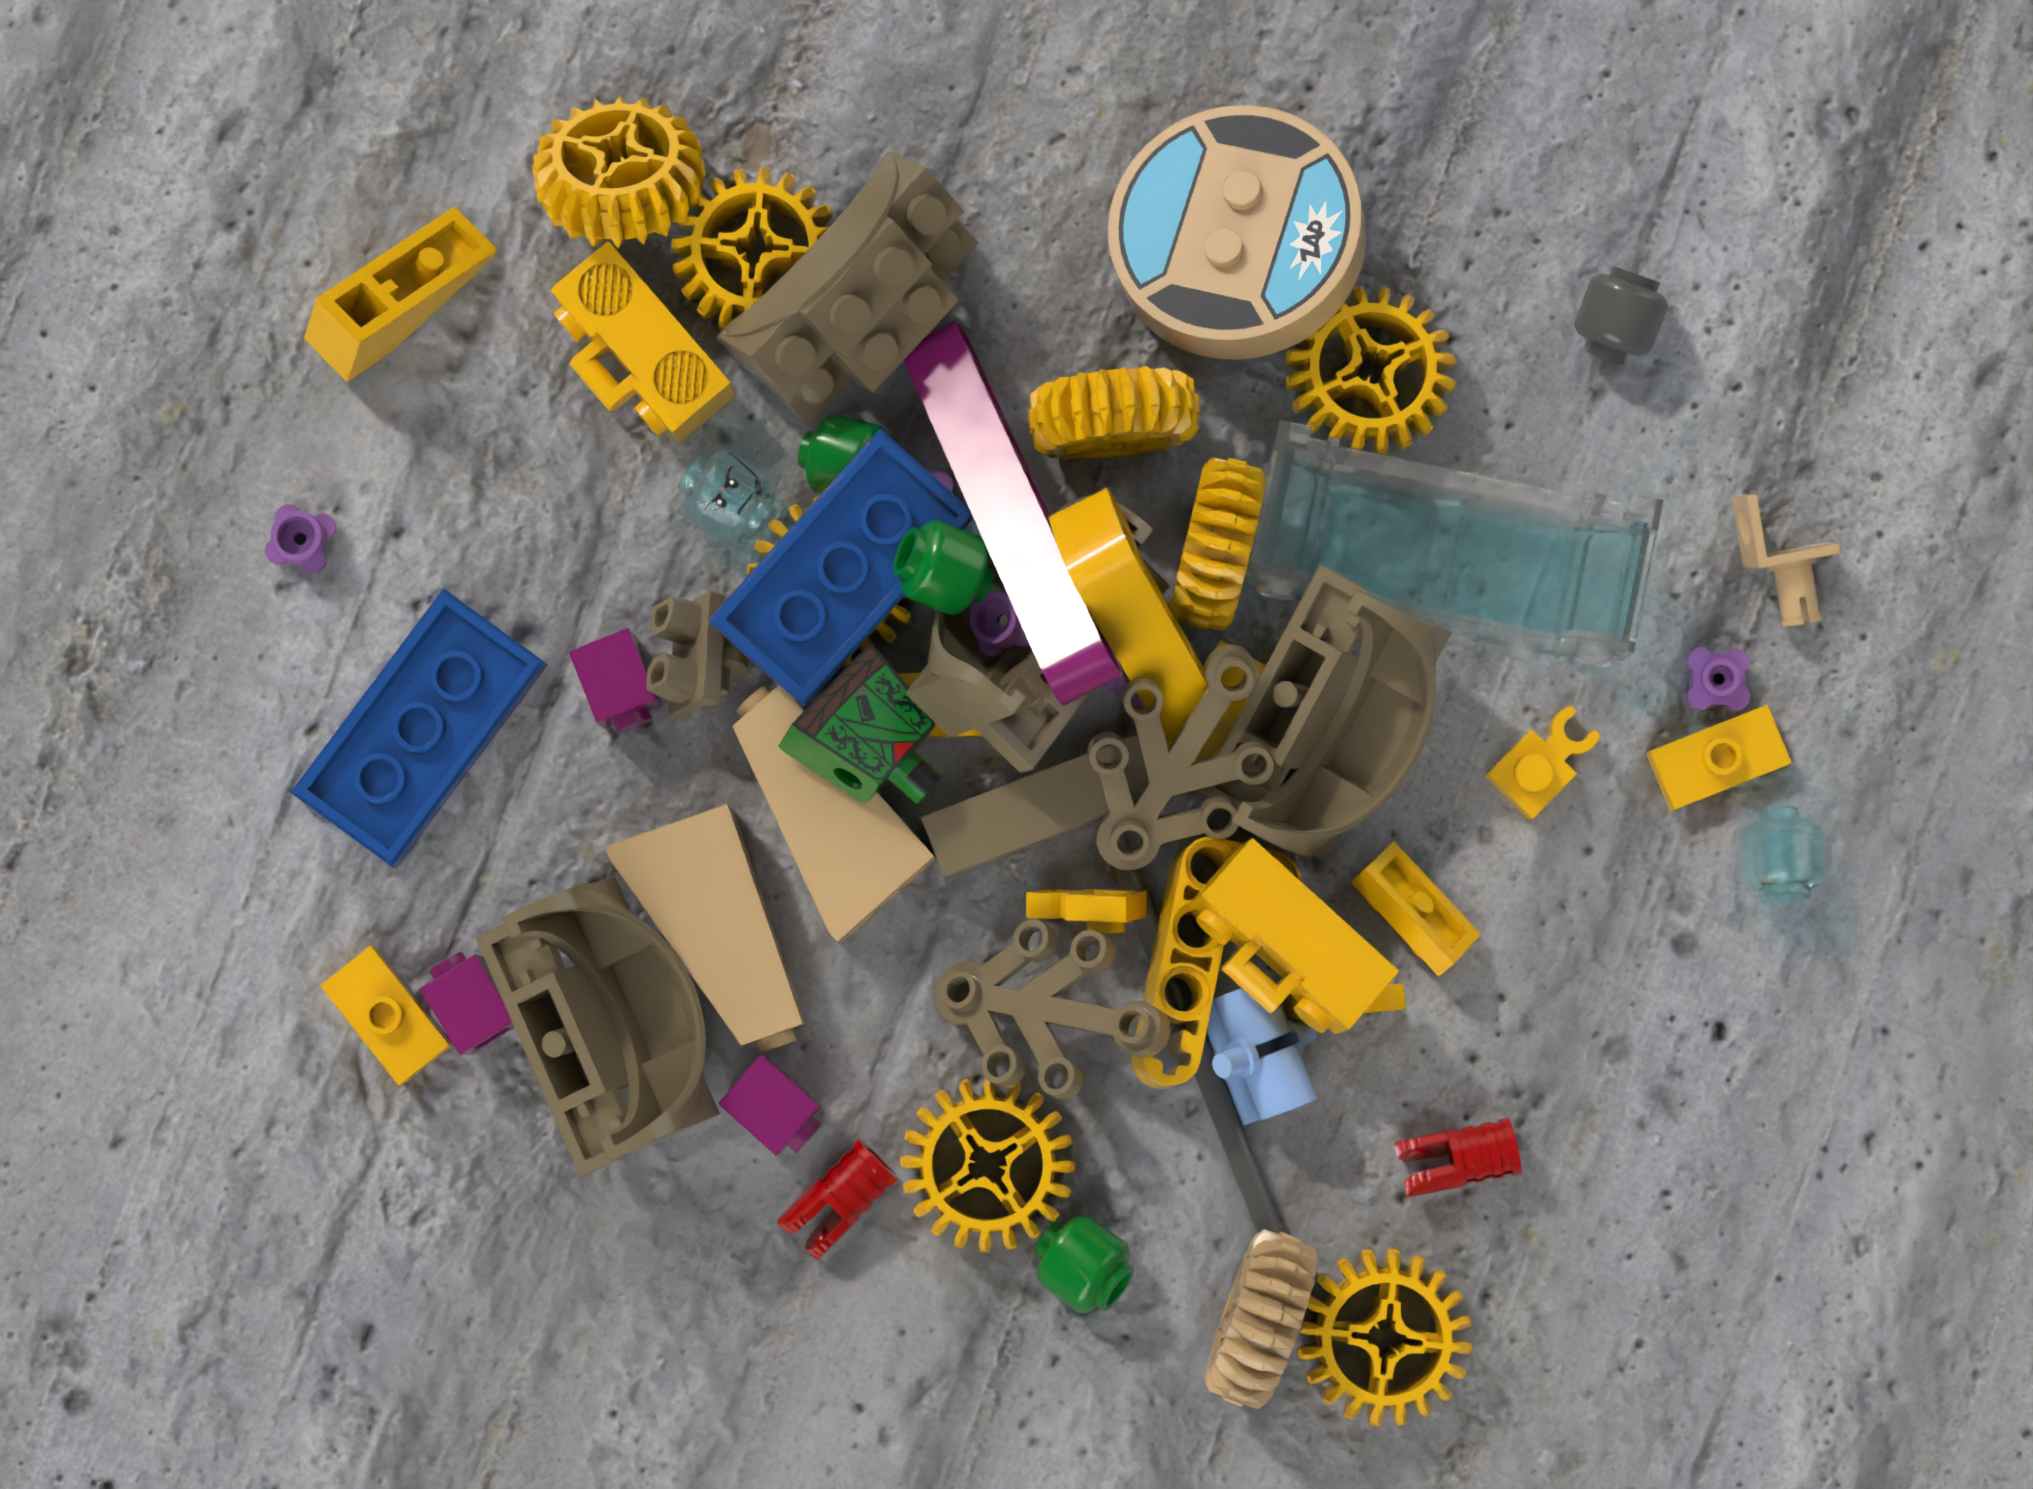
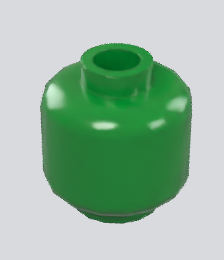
[798,415,886,494]
[893,520,995,615]
[1035,1215,1134,1313]

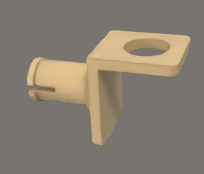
[1732,494,1842,627]

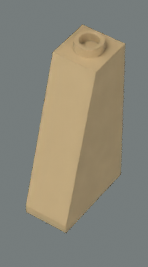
[732,685,936,944]
[605,804,807,1054]

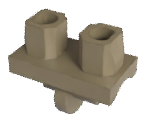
[646,591,749,720]

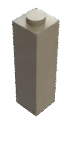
[921,734,1149,881]

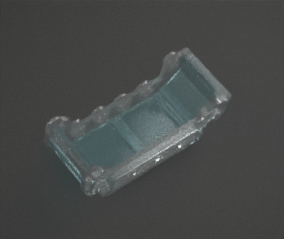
[1244,420,1664,667]

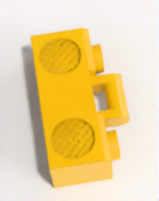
[551,241,736,443]
[1190,838,1399,1034]

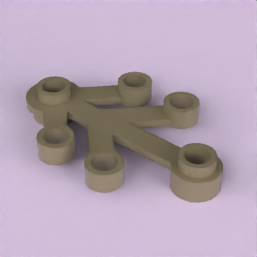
[1088,644,1274,870]
[935,919,1171,1100]

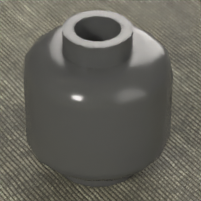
[1574,266,1668,365]

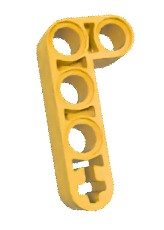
[1048,487,1209,741]
[1131,837,1301,1089]

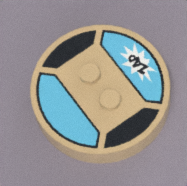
[1108,105,1366,360]

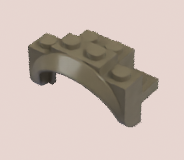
[716,152,979,426]
[905,495,1170,773]
[1199,565,1452,858]
[476,878,720,1177]

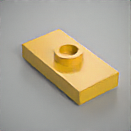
[1646,704,1792,812]
[320,945,453,1086]

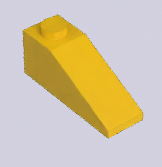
[304,206,498,383]

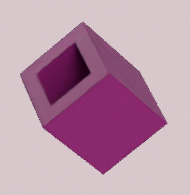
[569,628,663,733]
[419,951,514,1055]
[718,1055,823,1156]

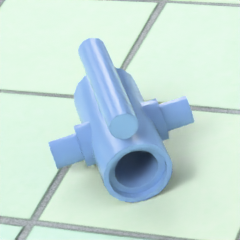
[1206,977,1317,1126]

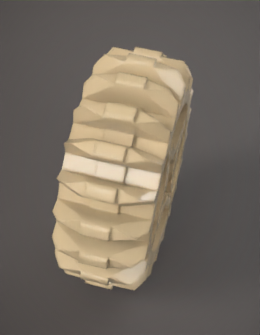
[1204,1229,1318,1409]

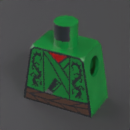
[778,643,943,805]

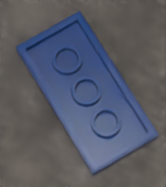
[708,429,974,708]
[290,588,548,868]

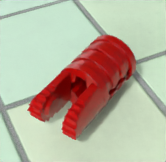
[1394,1117,1522,1198]
[776,1138,899,1260]

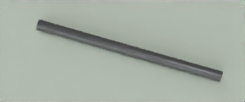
[1096,827,1285,1234]

